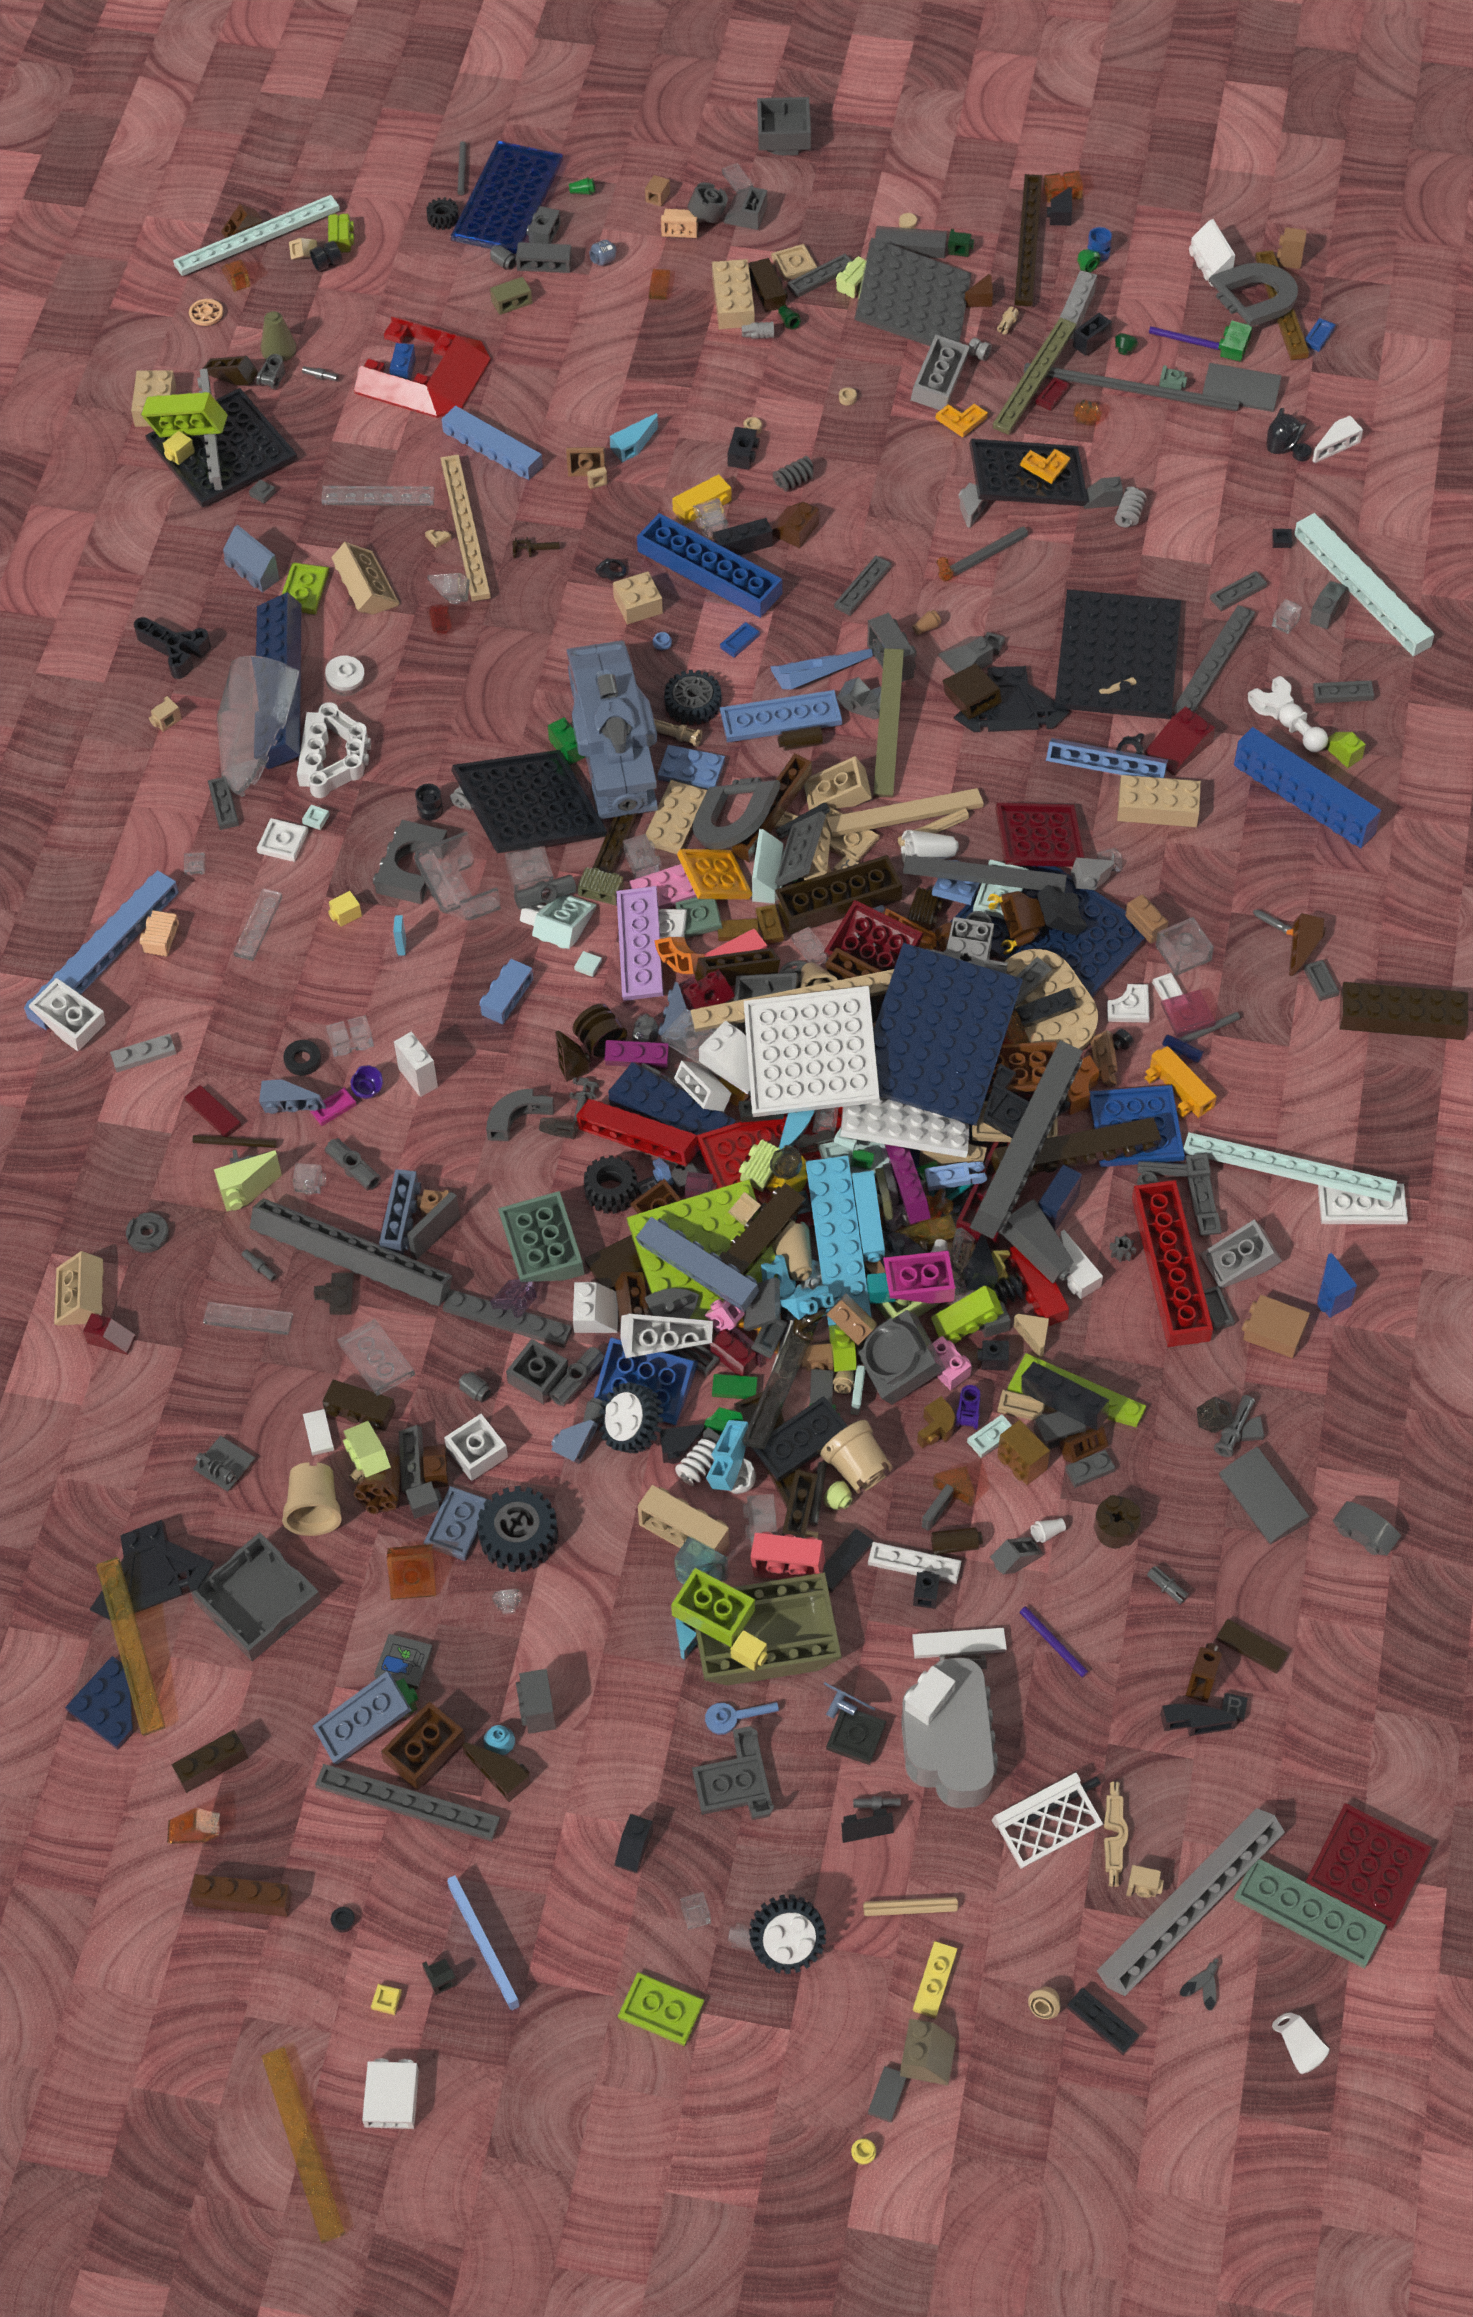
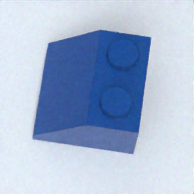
[1317,1253,1357,1318]

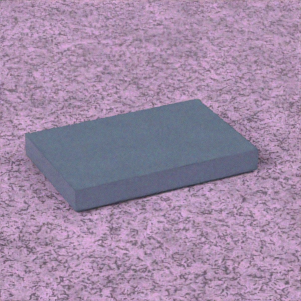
[423,1486,491,1561]

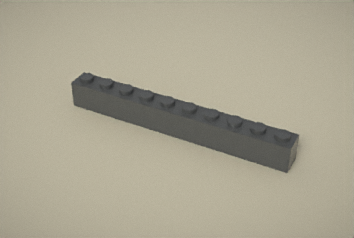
[250,1198,452,1306]

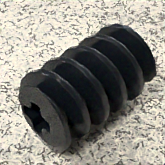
[993,1273,1024,1305]

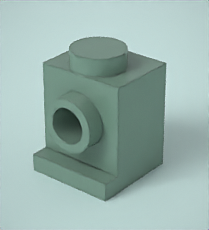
[1159,365,1187,390]

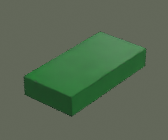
[712,1374,757,1399]

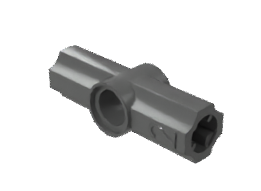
[514,874,576,909]
[325,1138,381,1191]
[549,1347,605,1407]

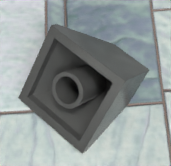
[939,636,994,673]

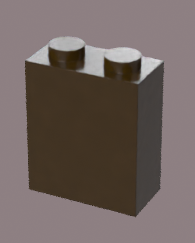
[942,663,1002,720]

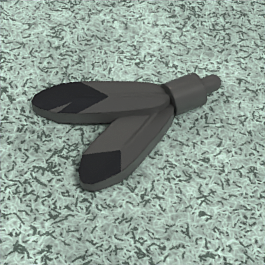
[1180,1958,1218,2011]

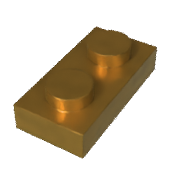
[755,904,784,944]

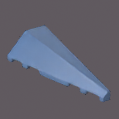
[771,649,873,689]

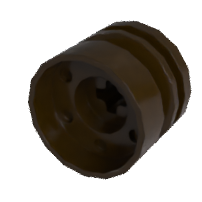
[572,1003,628,1059]

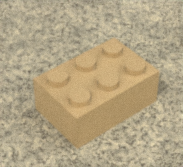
[131,370,176,427]

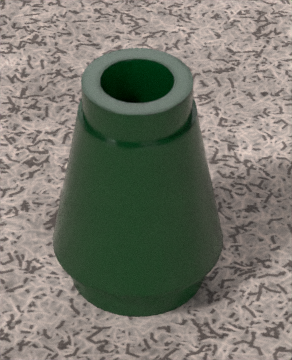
[778,305,801,329]

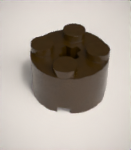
[1094,1495,1141,1549]

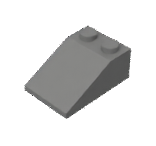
[1200,1219,1282,1289]

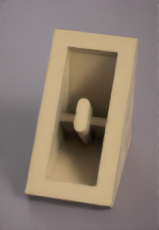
[1013,1314,1049,1358]

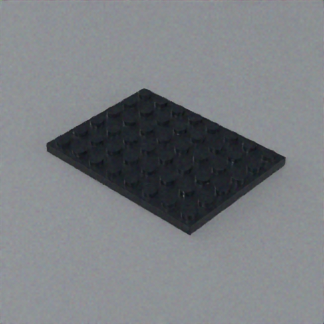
[1054,589,1181,720]

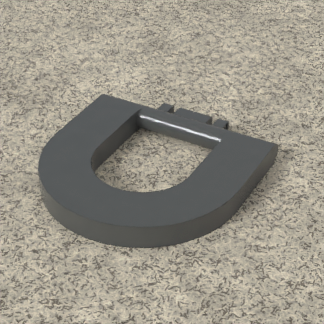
[1209,263,1298,327]
[693,777,780,850]

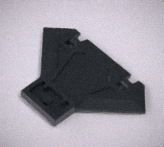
[953,666,1070,732]
[89,1520,215,1622]

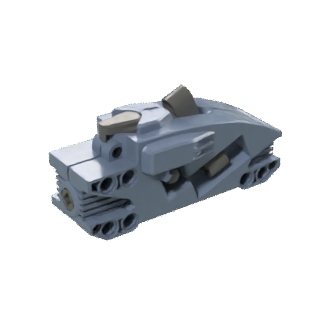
[566,640,658,819]

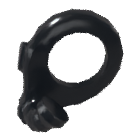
[595,558,626,581]
[1116,733,1145,755]

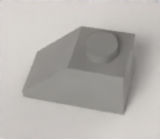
[959,482,988,528]
[1071,858,1115,890]

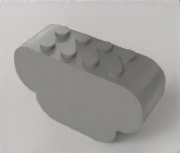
[901,1658,998,1808]

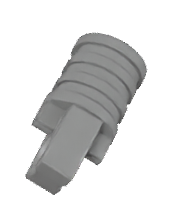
[742,321,774,339]

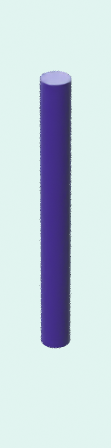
[1149,326,1219,350]
[1019,1606,1089,1678]

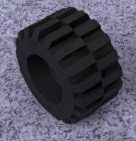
[584,1155,638,1214]

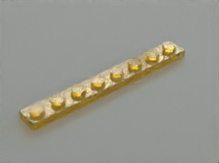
[96,1557,166,1736]
[261,2047,346,2243]

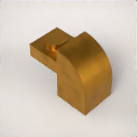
[917,1396,955,1448]

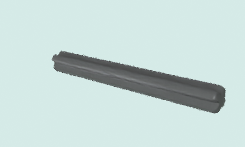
[949,526,1028,576]

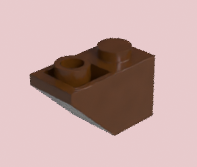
[221,204,263,238]

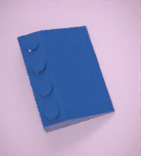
[594,1337,698,1425]

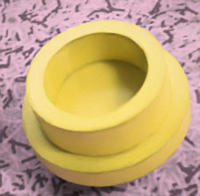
[851,2139,876,2165]

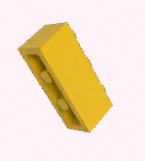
[672,474,732,525]

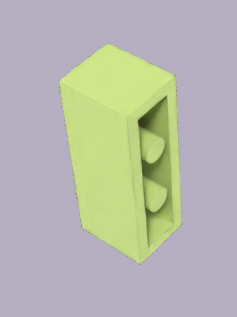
[343,1421,391,1477]

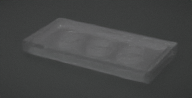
[337,1319,415,1396]

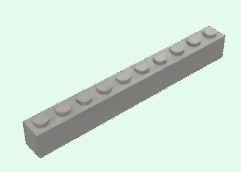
[1097,1808,1285,1996]

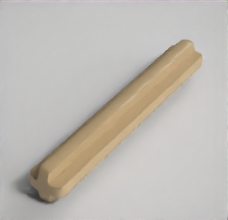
[897,808,969,847]
[863,1897,958,1916]

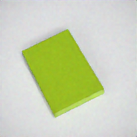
[282,562,329,615]
[618,1972,704,2046]

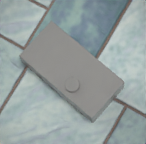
[910,335,970,410]

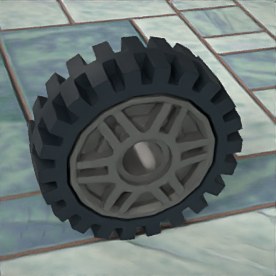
[664,670,722,725]

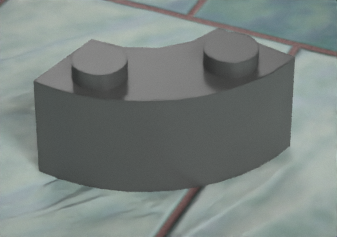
[1333,1501,1401,1556]

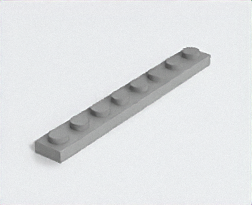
[197,369,222,490]

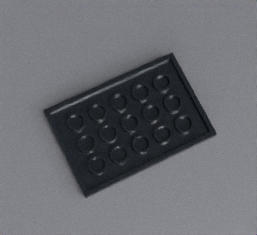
[969,438,1088,506]

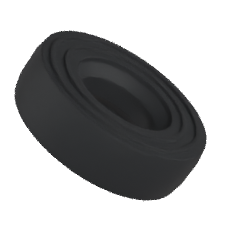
[283,1040,321,1076]

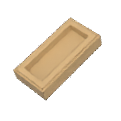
[997,1390,1045,1421]

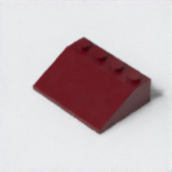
[824,900,923,971]

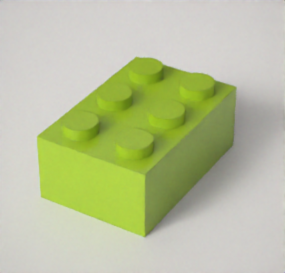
[671,1568,755,1647]

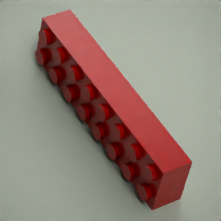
[1132,1180,1213,1347]

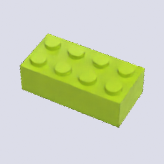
[141,392,228,437]

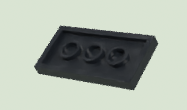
[751,1396,848,1482]

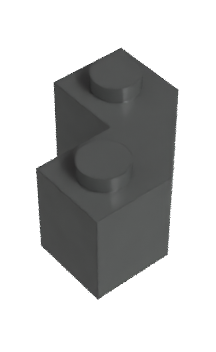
[837,677,881,720]

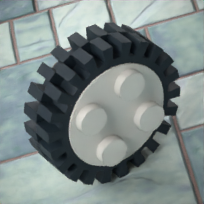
[598,1383,663,1454]
[749,1894,826,1974]

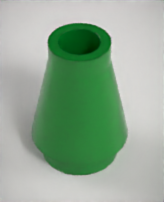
[569,177,595,195]

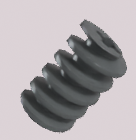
[773,456,814,492]

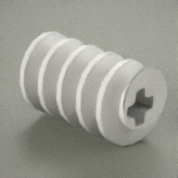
[675,1439,716,1486]

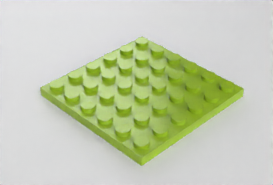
[626,1179,778,1321]

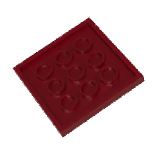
[995,802,1085,867]
[1305,1803,1432,1931]

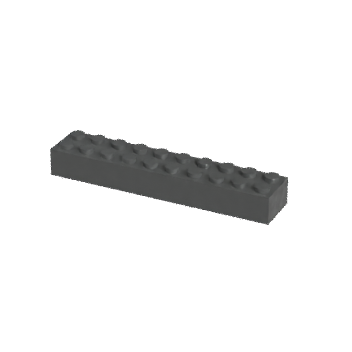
[969,1040,1083,1239]

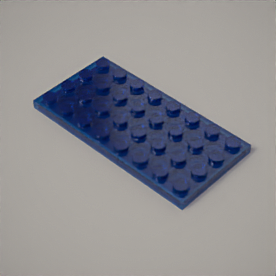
[451,141,563,255]

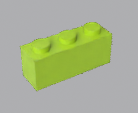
[931,1285,1004,1344]

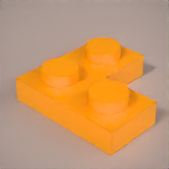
[936,404,988,438]
[1020,449,1071,484]

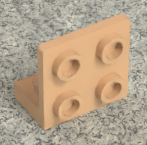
[661,209,699,238]

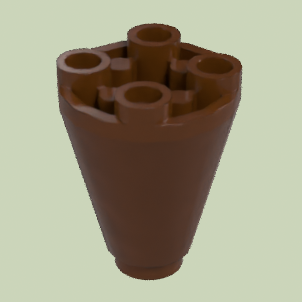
[353,1451,400,1514]

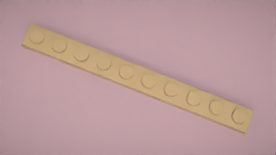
[440,455,490,601]
[691,969,894,1032]

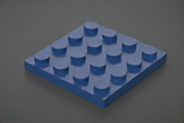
[1089,1085,1185,1167]

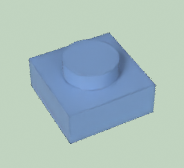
[653,1159,674,1185]

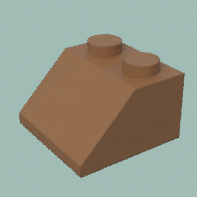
[566,447,605,477]

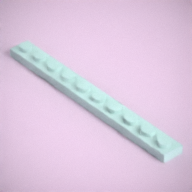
[173,195,340,276]
[1183,1132,1397,1202]

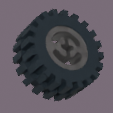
[477,1486,558,1572]

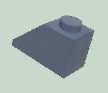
[551,1420,599,1464]

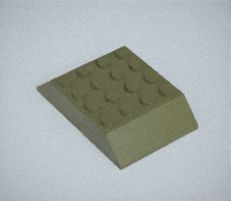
[695,1573,841,1686]

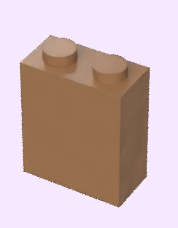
[1242,1294,1310,1358]

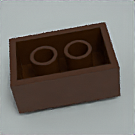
[381,1701,465,1790]

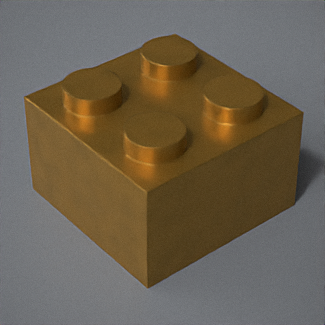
[997,1420,1050,1485]

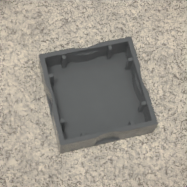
[190,1532,322,1662]

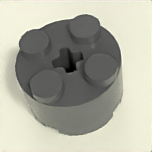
[688,182,728,223]

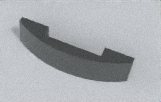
[1186,1153,1222,1236]

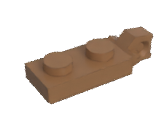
[1091,1030,1117,1088]

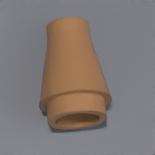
[912,610,942,635]

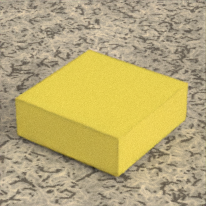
[371,1984,402,2015]

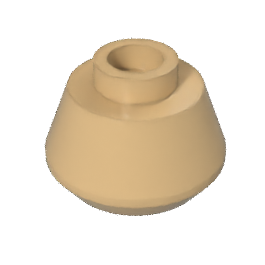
[1028,1987,1060,2019]

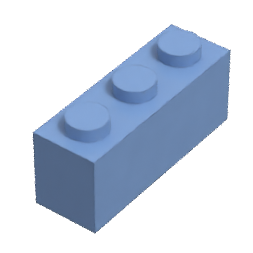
[479,959,534,1025]

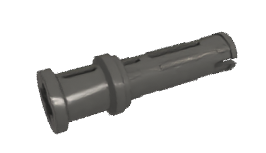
[1214,1395,1255,1457]

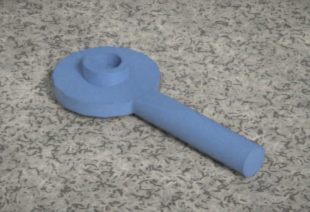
[705,1702,779,1735]

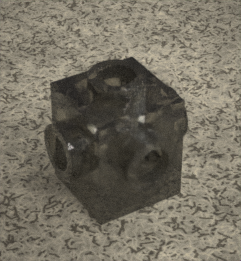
[1196,1397,1233,1433]

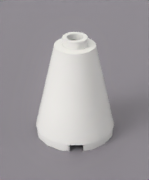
[901,830,959,863]

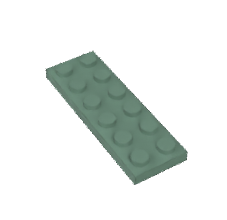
[1233,1859,1386,1969]

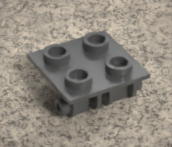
[193,1436,255,1492]

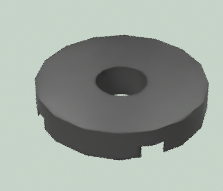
[126,1213,169,1253]

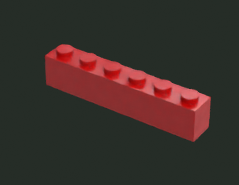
[576,1099,699,1167]

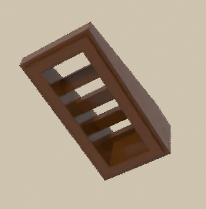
[1059,1425,1109,1463]

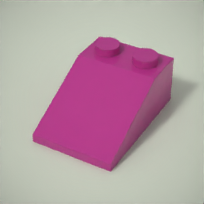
[883,1251,955,1304]

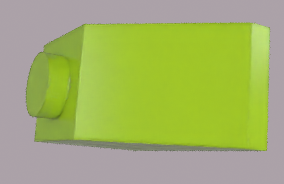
[1325,732,1366,768]

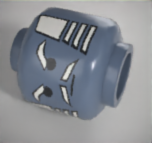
[589,239,617,266]

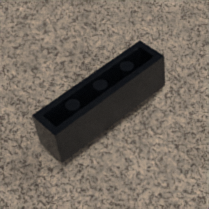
[1021,1361,1109,1431]

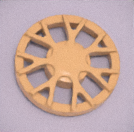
[189,299,223,326]

